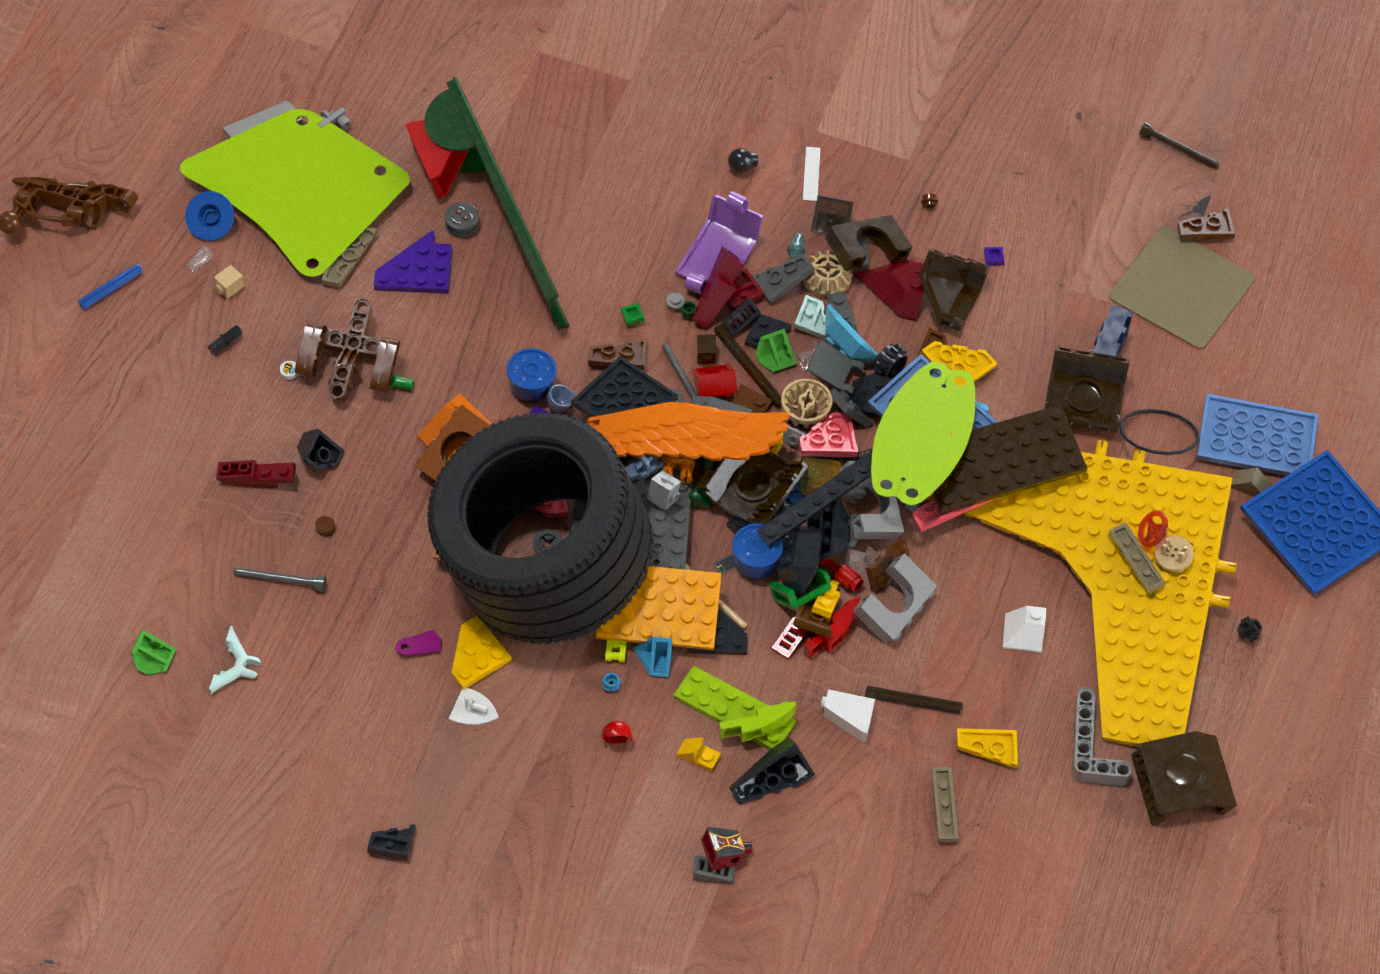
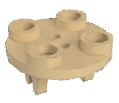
[1155,536,1194,573]

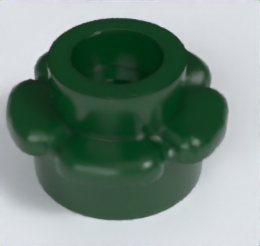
[680,301,697,319]

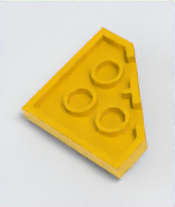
[920,341,997,386]
[451,616,511,690]

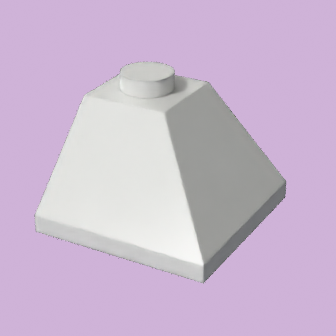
[1002,606,1046,653]

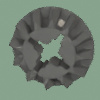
[533,530,563,554]

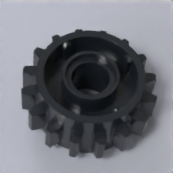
[872,344,908,379]

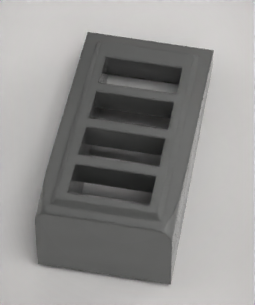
[693,856,735,884]

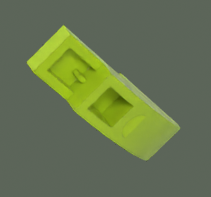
[718,701,796,742]

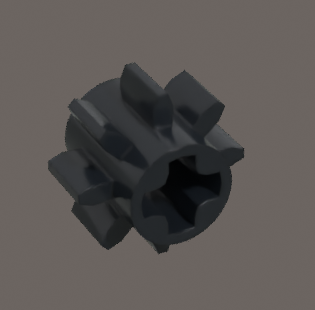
[1237,616,1262,642]

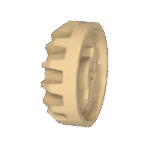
[802,250,852,298]
[781,379,832,428]

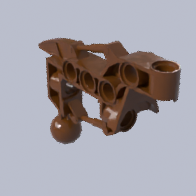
[0,177,138,234]

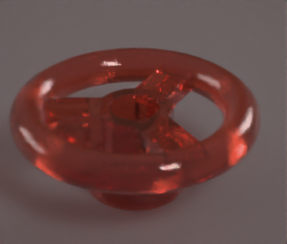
[1138,510,1168,547]

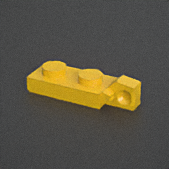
[811,580,840,619]

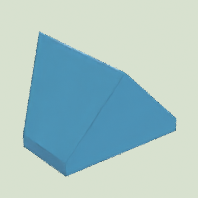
[633,636,672,677]

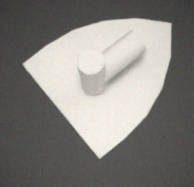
[448,688,499,725]

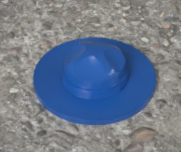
[185,191,234,241]

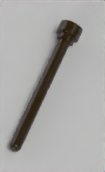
[1139,122,1220,168]

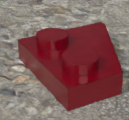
[726,268,764,311]

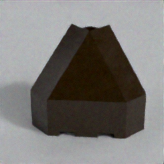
[919,249,990,331]

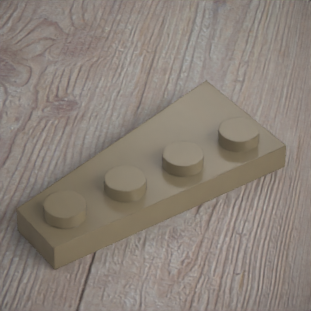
[321,227,377,288]

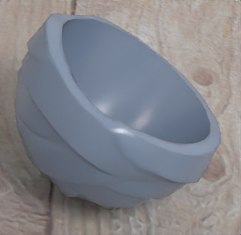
[547,385,575,413]

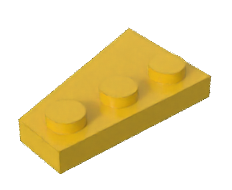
[957,728,1018,769]

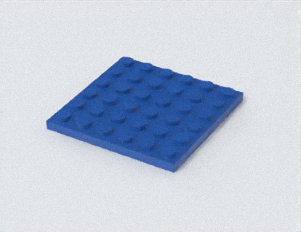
[1240,450,1380,595]

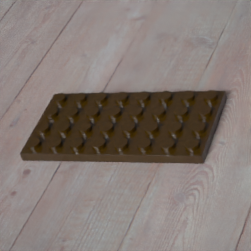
[933,404,1087,514]

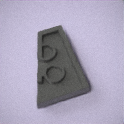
[752,254,816,303]

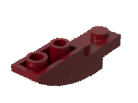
[216,460,296,488]

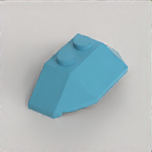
[825,304,878,365]

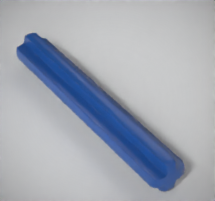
[78,263,143,309]

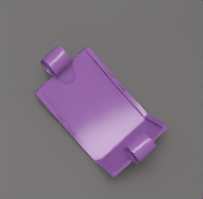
[675,191,764,295]

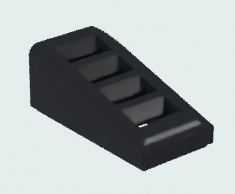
[721,298,761,337]

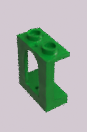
[768,568,832,610]

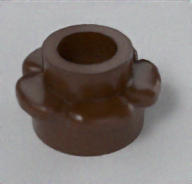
[921,193,939,208]

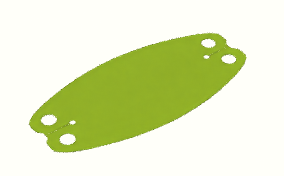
[871,361,975,505]

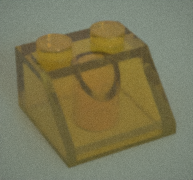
[801,457,842,495]

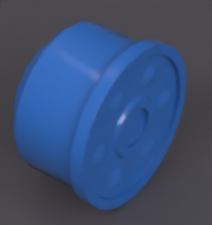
[507,348,556,401]
[732,523,783,578]

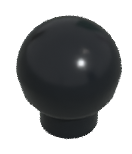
[728,148,758,173]

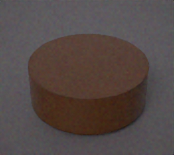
[315,516,335,536]

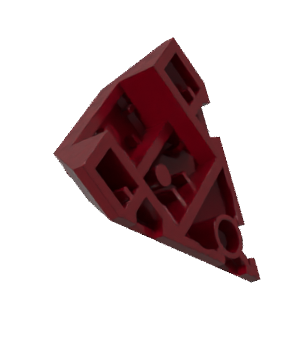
[854,258,925,322]

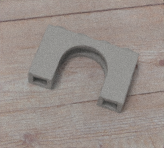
[839,461,904,540]
[852,553,937,644]

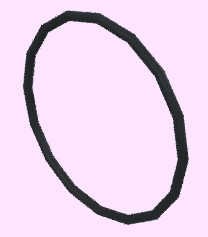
[1119,409,1200,455]

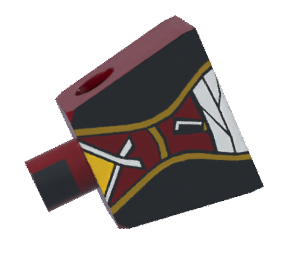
[701,827,752,870]

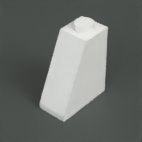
[821,689,875,743]

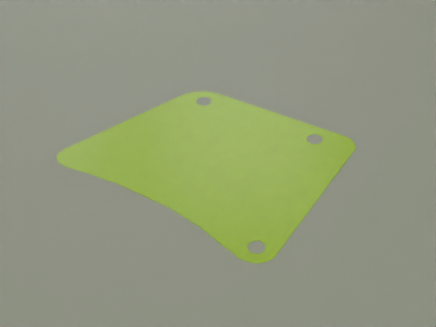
[180,109,410,277]

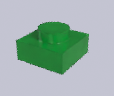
[621,303,644,326]

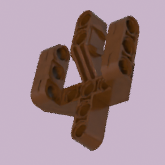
[295,298,401,403]

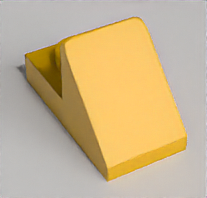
[676,737,721,772]

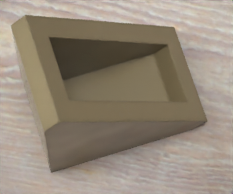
[1231,467,1272,497]

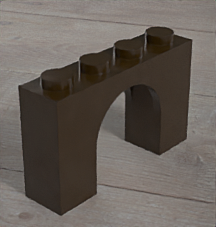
[825,215,912,271]

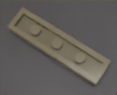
[1109,522,1165,594]
[931,767,959,843]

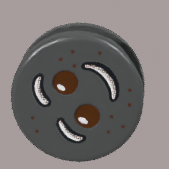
[445,202,479,238]

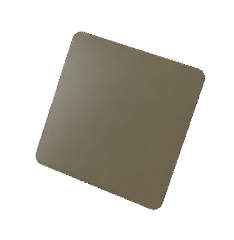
[1109,226,1255,349]

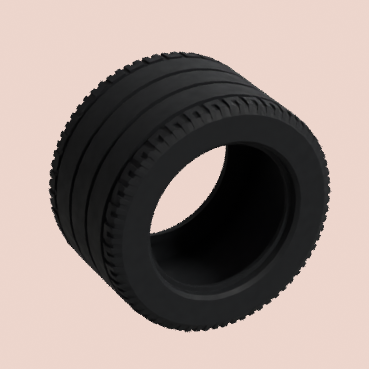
[427,412,653,644]

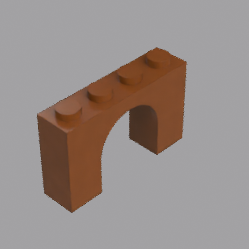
[415,405,491,481]

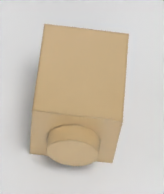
[214,265,244,299]

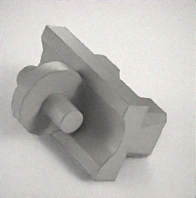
[318,107,350,130]

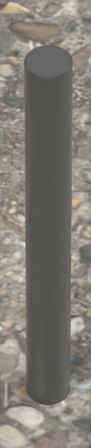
[662,344,698,399]

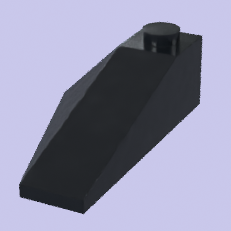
[729,737,815,804]

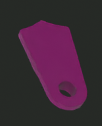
[396,630,442,656]

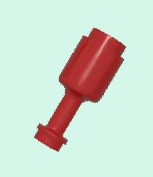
[819,558,864,593]

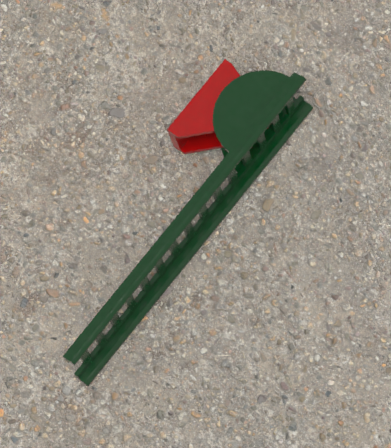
[405,77,569,330]

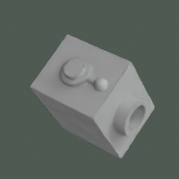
[647,470,681,510]

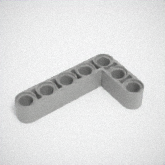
[1072,687,1132,786]

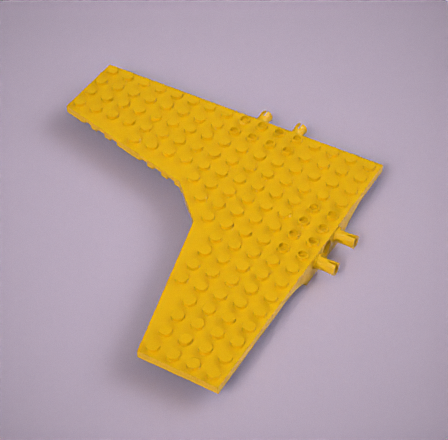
[916,440,1237,747]

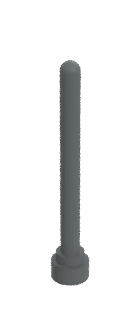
[233,568,326,592]

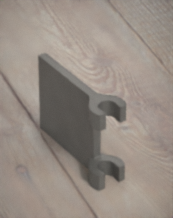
[806,340,865,395]

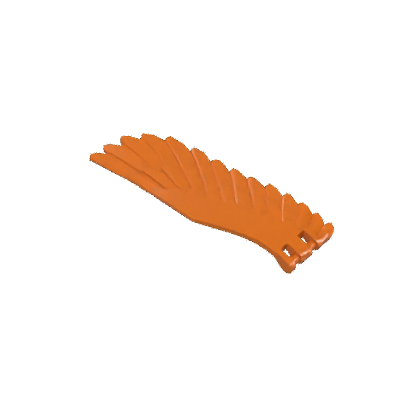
[587,402,790,461]

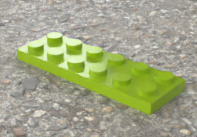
[673,666,796,750]

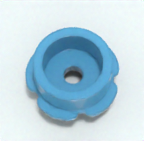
[601,673,621,691]

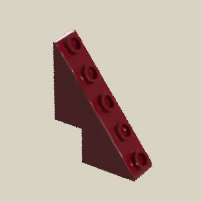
[691,246,744,330]

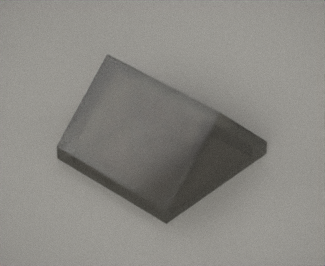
[811,195,854,234]

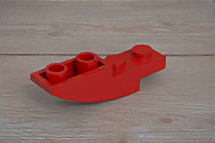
[803,596,861,659]

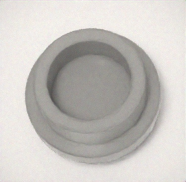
[666,293,685,311]

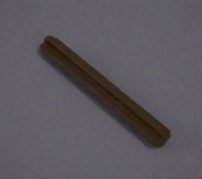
[865,686,963,713]

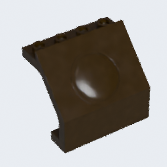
[1044,346,1130,433]
[696,451,808,524]
[1131,731,1237,825]

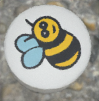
[280,361,299,380]

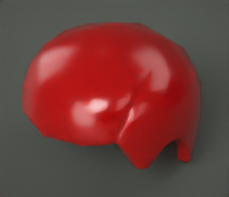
[601,721,633,744]

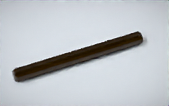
[714,324,782,408]

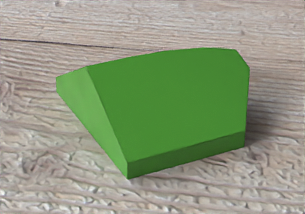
[756,329,797,372]
[131,630,176,675]

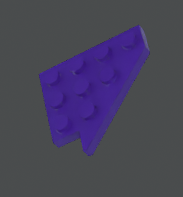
[374,230,452,293]

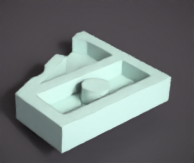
[793,295,826,340]

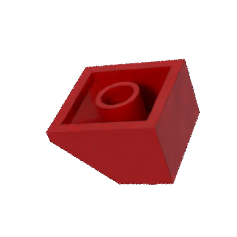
[692,364,737,397]

